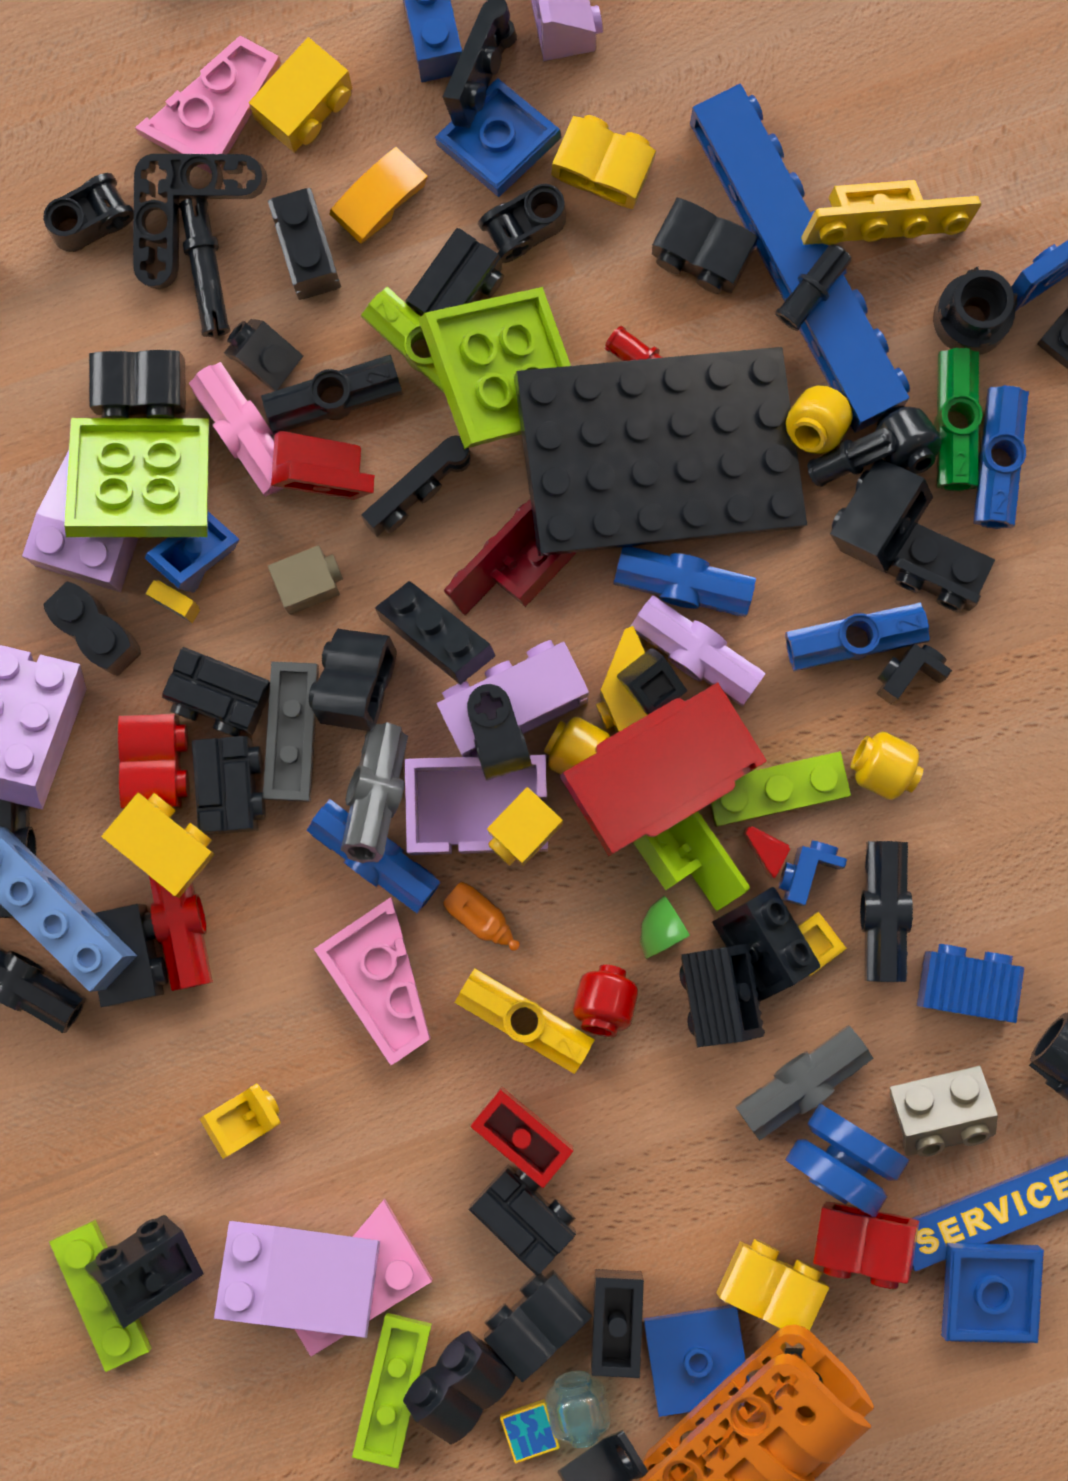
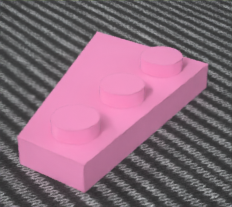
[135,36,281,174]
[314,897,431,1065]
[295,1198,433,1356]

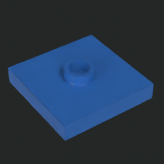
[435,78,562,197]
[1011,240,1068,312]
[941,1243,1044,1343]
[643,1305,749,1417]

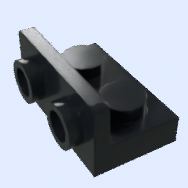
[887,523,995,612]
[712,887,820,1002]
[85,1215,204,1329]

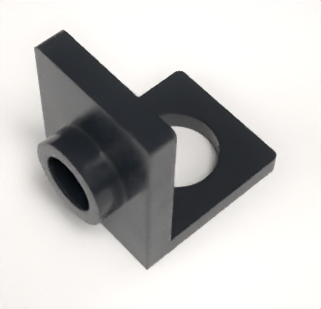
[558,1430,649,1481]

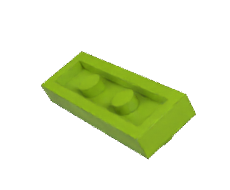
[710,751,851,827]
[49,1219,152,1372]
[352,1313,432,1469]

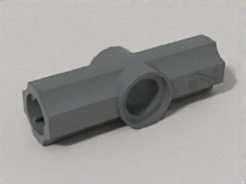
[341,722,408,863]
[735,1025,874,1141]

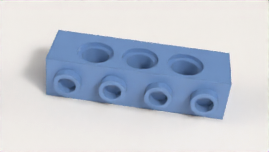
[0,826,137,992]

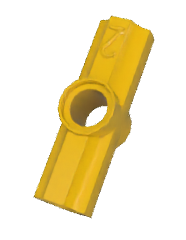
[454,968,595,1075]

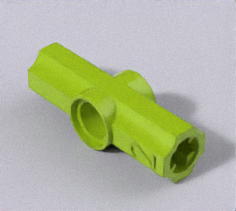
[361,287,445,394]

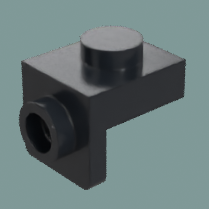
[224,319,303,391]
[876,644,952,704]

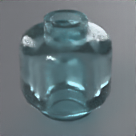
[545,1371,611,1448]

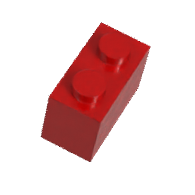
[470,1086,574,1188]

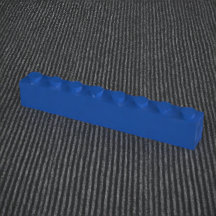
[690,83,910,433]

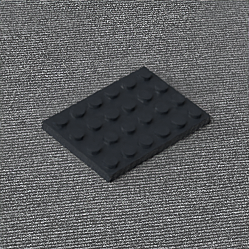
[514,347,807,556]

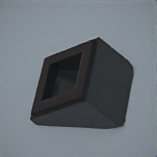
[617,648,688,715]

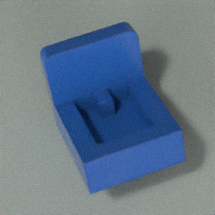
[778,841,847,906]

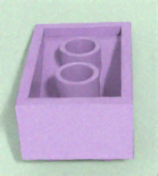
[22,451,139,592]
[214,1221,380,1338]

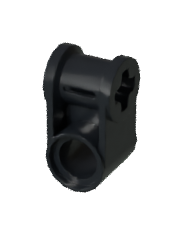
[43,173,134,252]
[478,184,566,263]
[467,684,532,781]

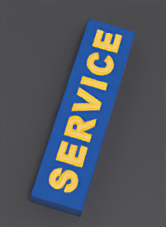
[912,1155,1068,1272]

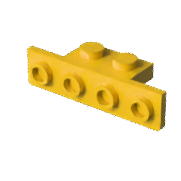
[801,180,982,245]

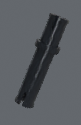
[179,197,231,337]

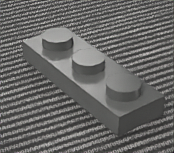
[263,661,319,802]

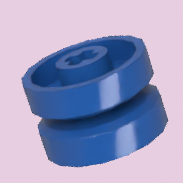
[785,1104,910,1217]

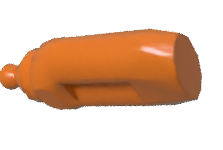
[443,882,520,951]

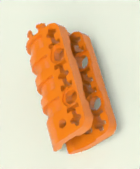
[639,1324,874,1481]

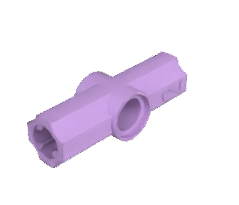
[630,595,766,707]

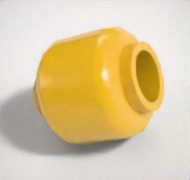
[786,385,853,454]
[543,717,610,775]
[850,731,923,800]

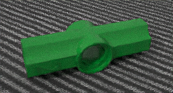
[933,348,983,491]

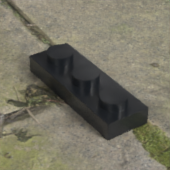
[375,580,496,685]

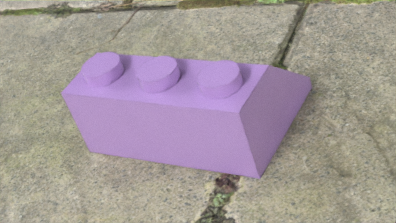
[531,0,603,61]

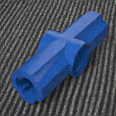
[973,385,1029,529]
[613,546,756,618]
[785,602,930,672]
[307,799,441,914]

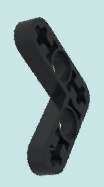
[133,154,267,289]

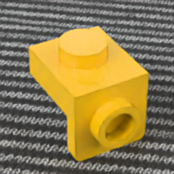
[199,1083,281,1159]

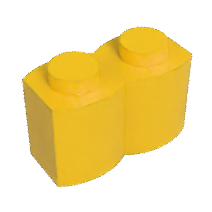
[551,115,656,209]
[716,1239,829,1331]

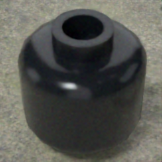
[875,406,942,474]

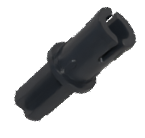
[775,244,851,331]
[807,428,896,487]

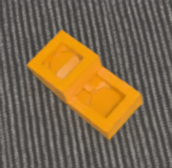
[329,147,428,244]

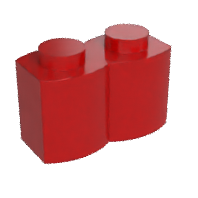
[118,714,190,809]
[813,1201,920,1289]

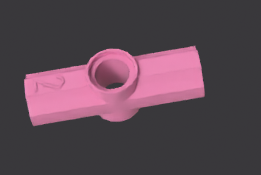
[189,362,283,497]

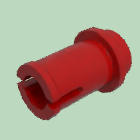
[604,326,663,361]

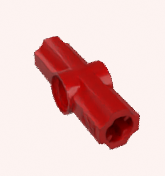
[149,876,213,991]

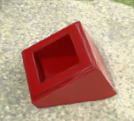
[743,826,791,879]

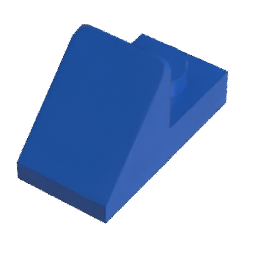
[145,511,239,593]

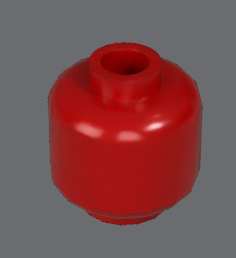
[573,964,638,1037]

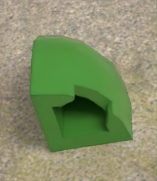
[640,896,690,959]

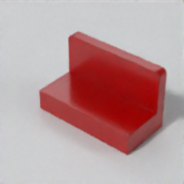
[271,431,375,500]

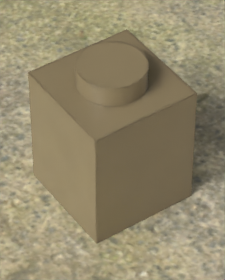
[268,545,343,615]

